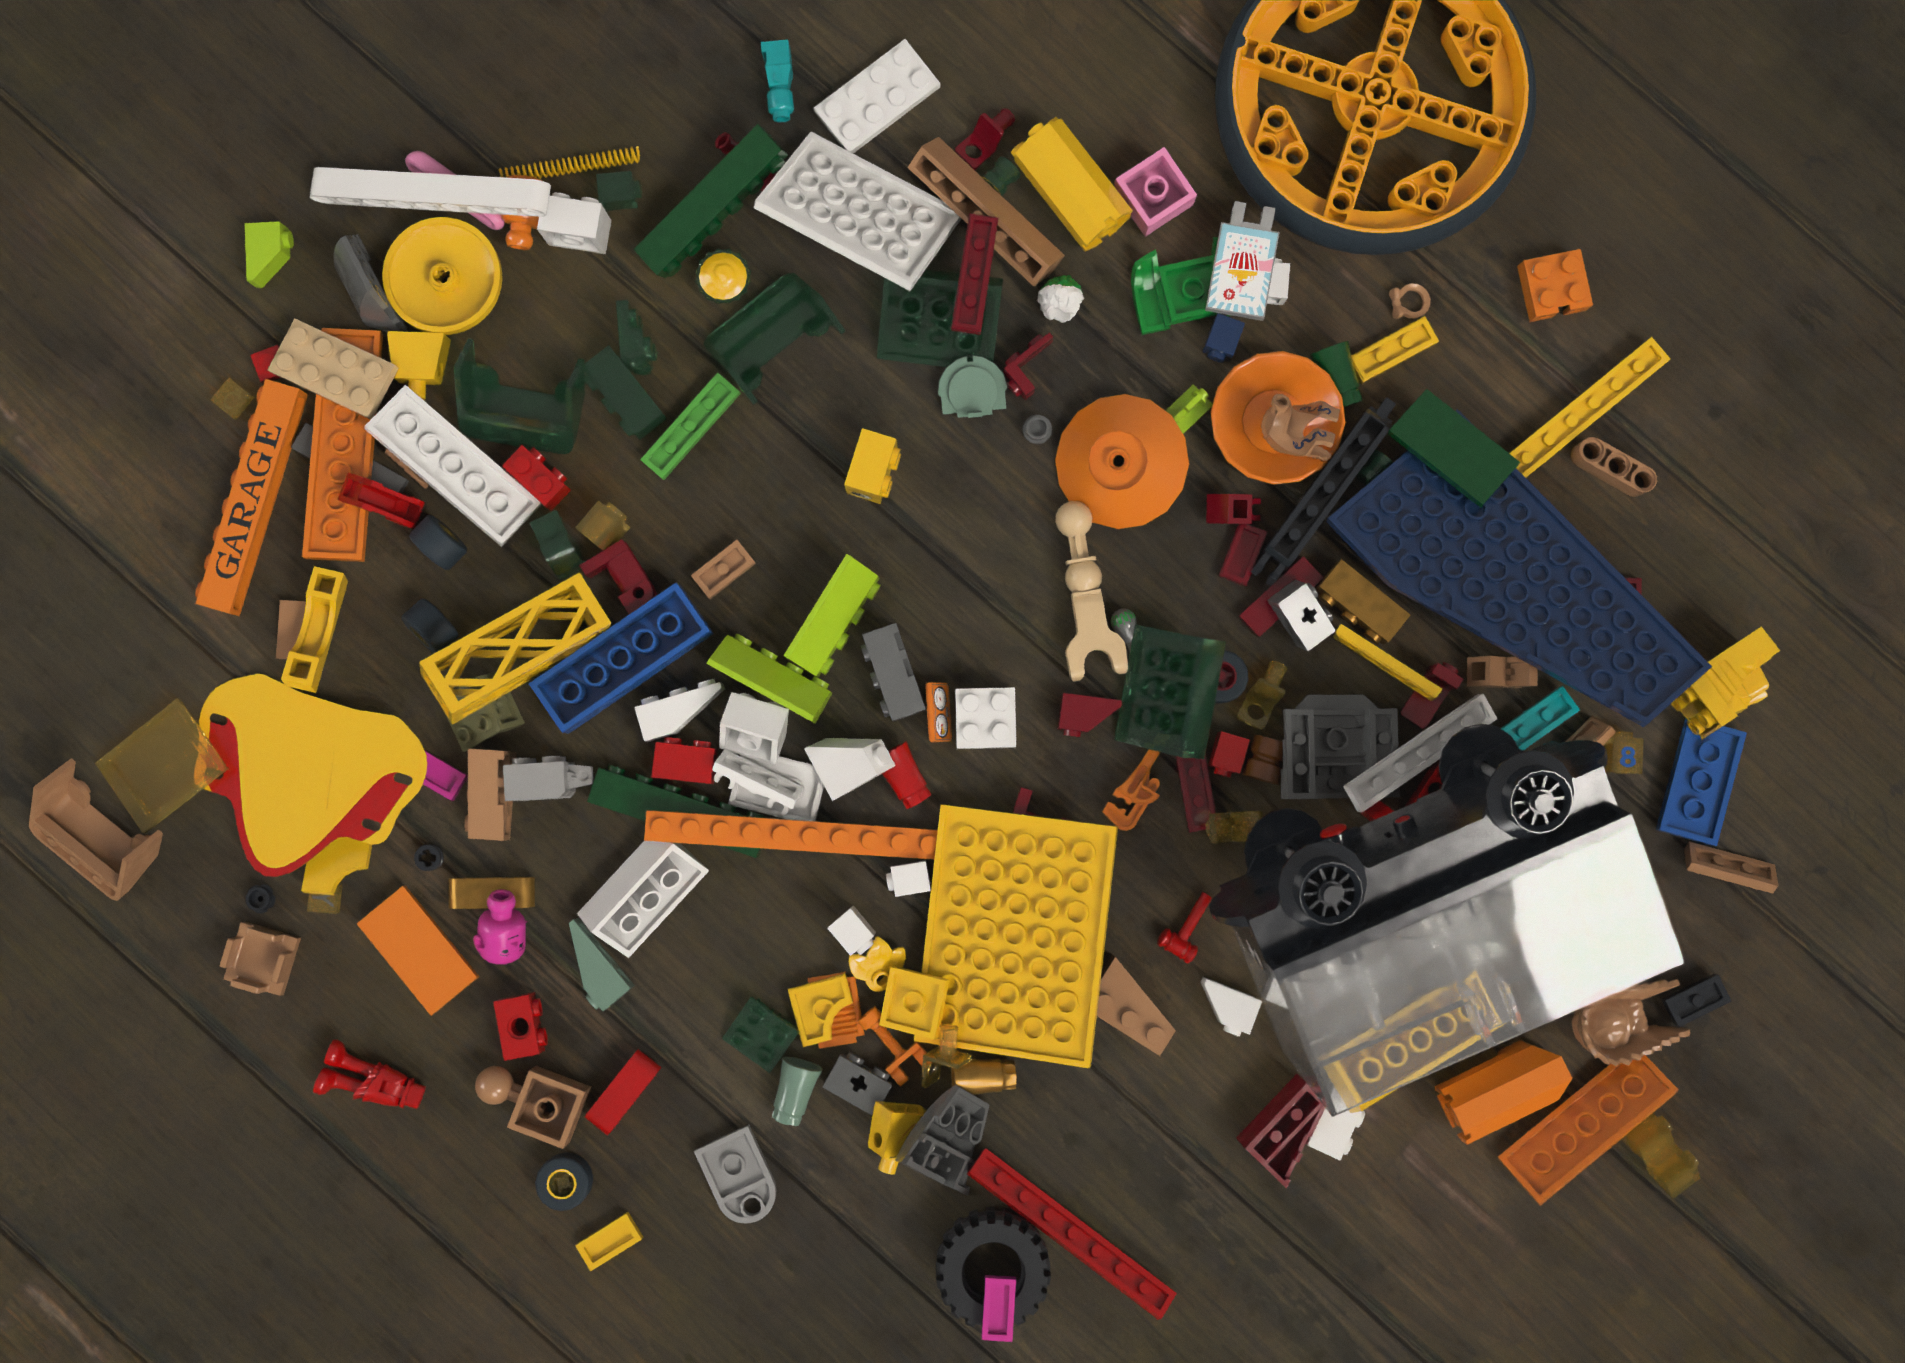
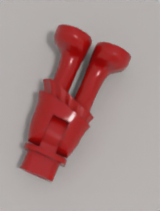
[313,1039,426,1109]

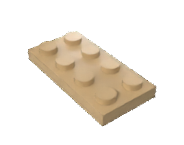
[268,318,399,419]

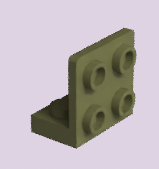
[445,671,525,752]

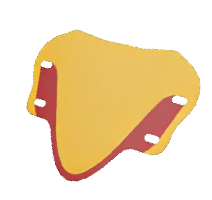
[194,674,427,877]

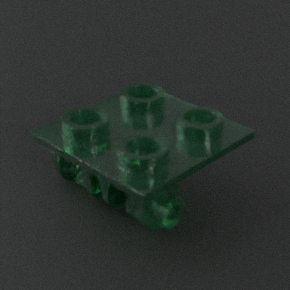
[722,997,800,1073]

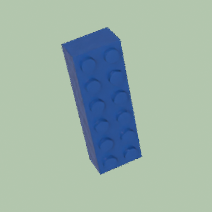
[529,582,714,734]

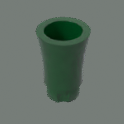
[1309,341,1362,407]

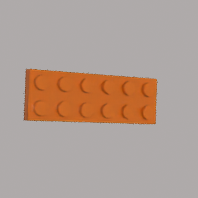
[1498,1055,1678,1206]

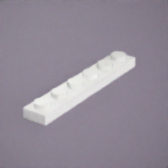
[1343,694,1497,812]

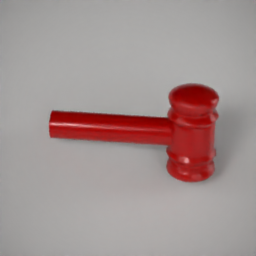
[1157,892,1212,964]

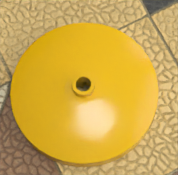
[382,217,502,335]

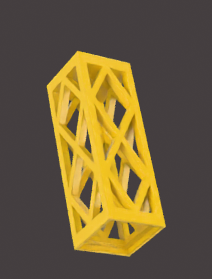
[419,572,611,725]

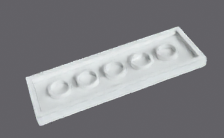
[364,385,541,547]

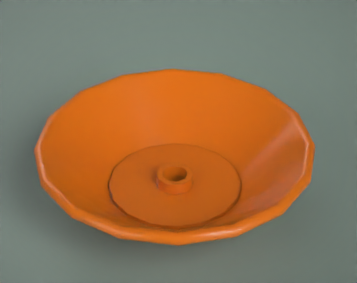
[1211,351,1346,485]
[1055,394,1189,529]

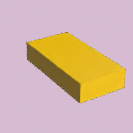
[575,1212,643,1271]

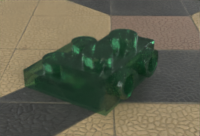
[616,300,657,375]

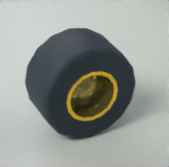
[535,1152,593,1211]

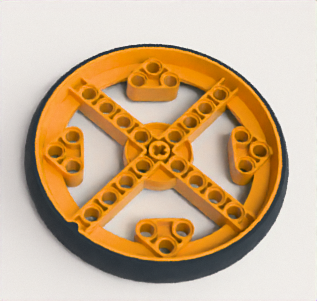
[1215,0,1536,255]

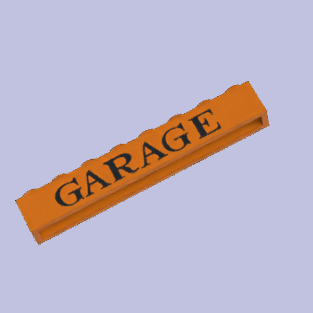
[195,379,308,616]

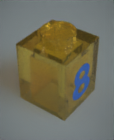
[1604,732,1644,774]

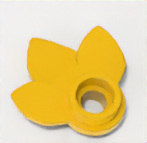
[848,936,906,992]

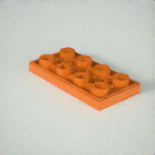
[357,885,480,1016]

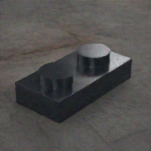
[1661,974,1732,1027]

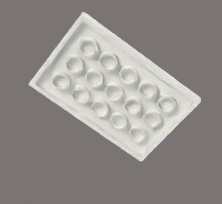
[754,132,961,291]

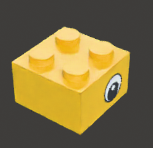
[844,428,901,504]

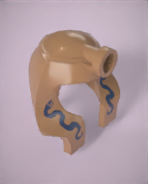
[1261,394,1340,461]

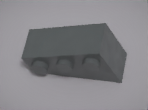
[860,623,926,722]

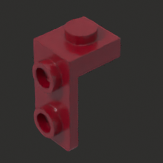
[1003,332,1053,401]
[1400,662,1463,729]

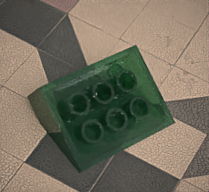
[877,269,1003,367]
[1114,625,1226,759]

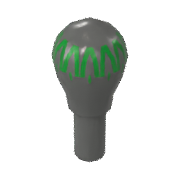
[1110,608,1145,664]

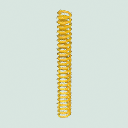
[499,146,640,179]

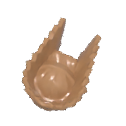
[1572,979,1690,1066]

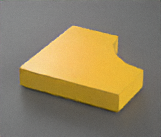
[301,837,372,895]
[788,973,853,1047]

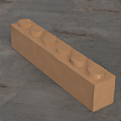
[907,137,1065,286]

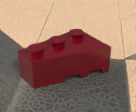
[1236,1074,1328,1188]

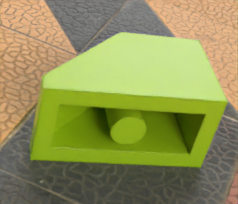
[245,221,294,288]

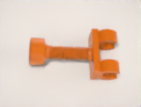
[857,1006,932,1087]

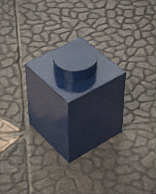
[1202,313,1245,363]

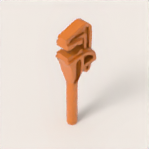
[1102,713,1181,831]

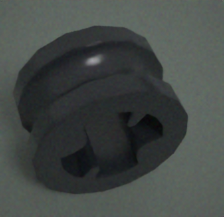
[414,844,444,871]

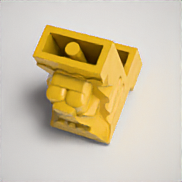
[1671,626,1780,740]

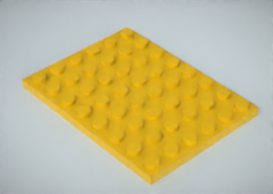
[914,804,1118,1068]

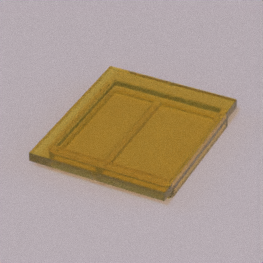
[95,698,229,833]

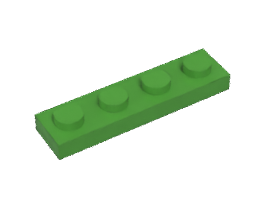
[640,372,741,480]

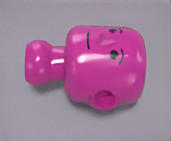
[473,890,527,964]

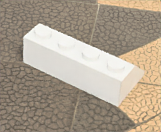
[577,841,709,958]

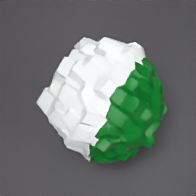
[1037,275,1084,323]

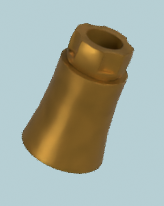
[951,1057,1016,1095]

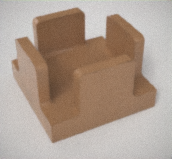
[220,921,301,996]

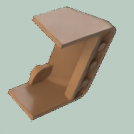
[29,758,163,901]

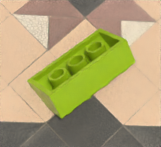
[783,554,881,678]
[706,634,832,724]

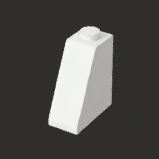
[804,738,896,801]

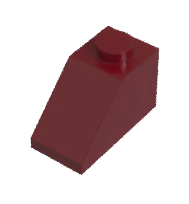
[1057,693,1122,738]

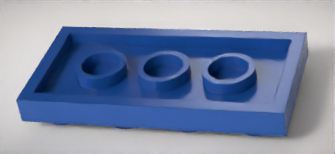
[1656,717,1747,846]

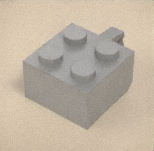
[503,756,594,801]

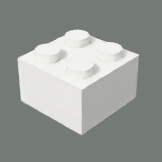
[537,192,611,254]
[955,687,1016,749]
[719,692,789,765]

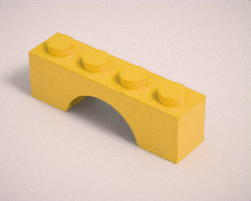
[281,566,348,693]

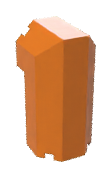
[1434,1040,1572,1145]

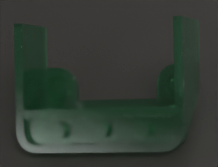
[704,273,846,405]
[453,338,585,454]

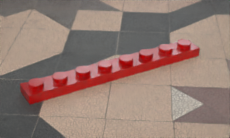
[967,1148,1177,1320]

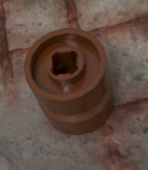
[1242,735,1283,785]

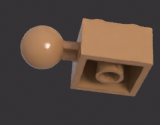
[475,1066,591,1149]

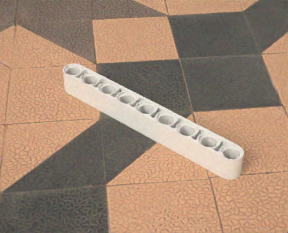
[310,167,551,217]

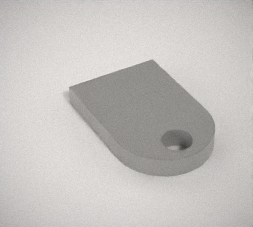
[694,1124,777,1223]

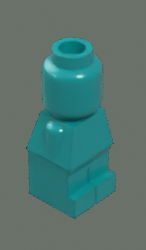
[761,40,794,122]

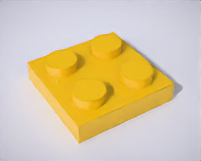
[879,966,949,1040]

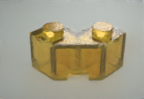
[1624,1113,1701,1199]

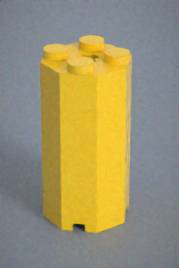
[1011,117,1133,252]

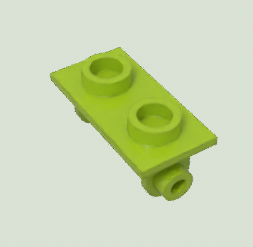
[1166,384,1213,434]

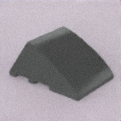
[333,234,409,332]
[895,1085,990,1196]

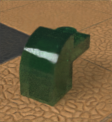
[529,510,585,579]

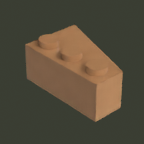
[464,749,517,841]
[1097,954,1176,1056]

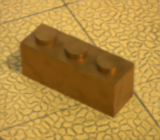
[1315,559,1410,645]

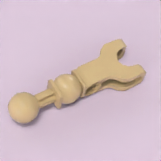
[1056,501,1128,682]

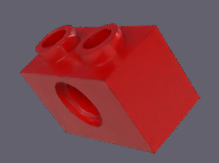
[493,992,548,1061]

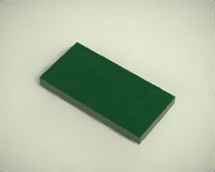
[1388,389,1520,508]

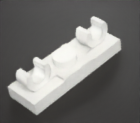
[712,749,804,815]

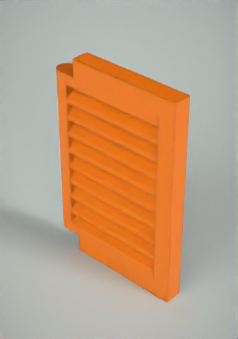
[808,972,865,1049]

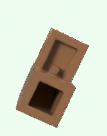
[1467,656,1538,688]

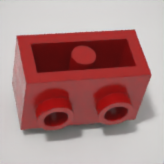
[502,445,571,511]

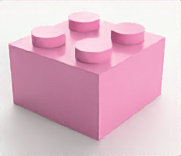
[1114,147,1197,237]

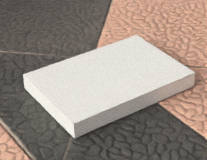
[728,755,824,821]

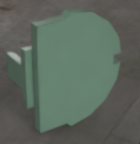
[938,356,1007,418]

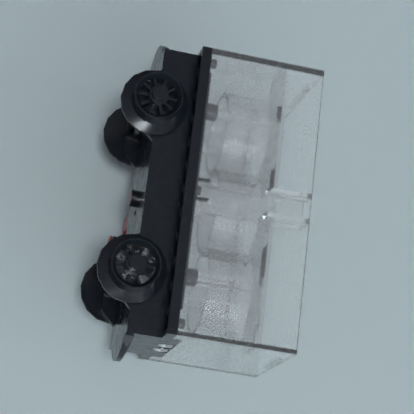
[1209,723,1685,1117]

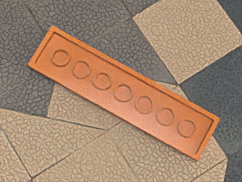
[302,328,383,562]

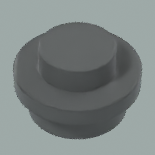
[1023,415,1052,444]

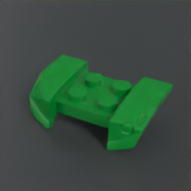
[1131,237,1232,335]

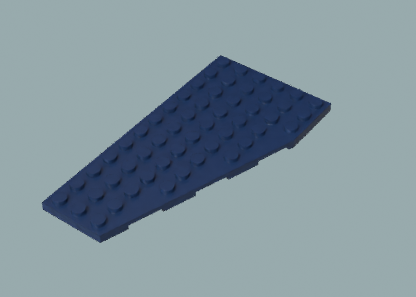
[1326,409,1712,727]

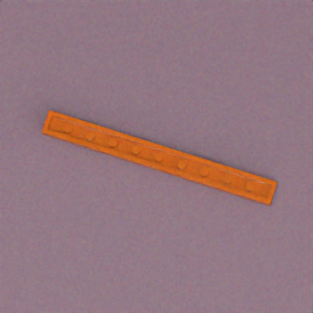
[644,810,938,860]

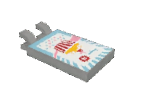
[1205,201,1280,321]

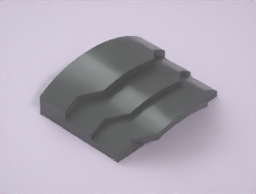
[1280,695,1400,799]

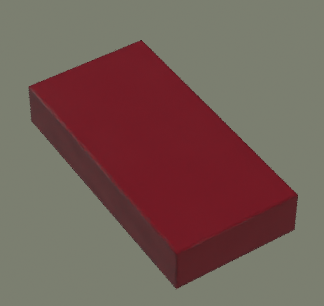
[1218,524,1267,587]

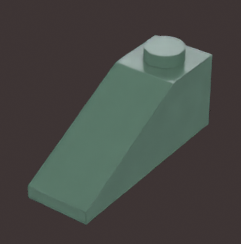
[569,918,635,1011]

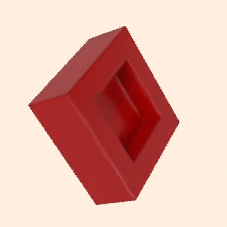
[250,345,281,384]

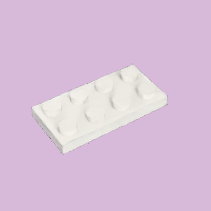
[814,39,940,153]

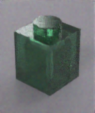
[596,171,642,211]

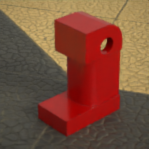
[337,472,425,529]

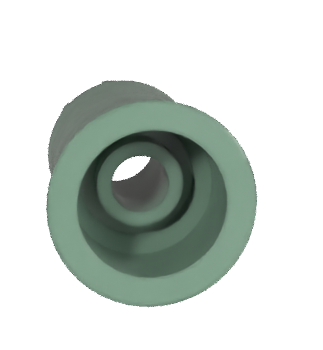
[772,1057,822,1126]

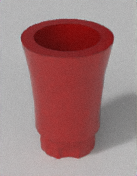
[882,741,931,809]

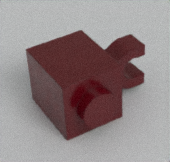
[1206,494,1261,524]

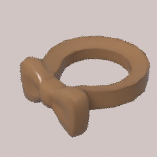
[1389,283,1431,319]

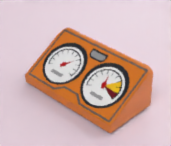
[925,682,952,743]

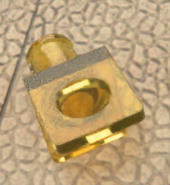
[1237,661,1287,731]
[921,1023,972,1088]

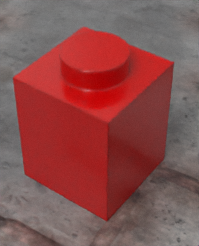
[1208,731,1250,778]

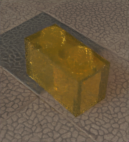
[575,500,631,550]

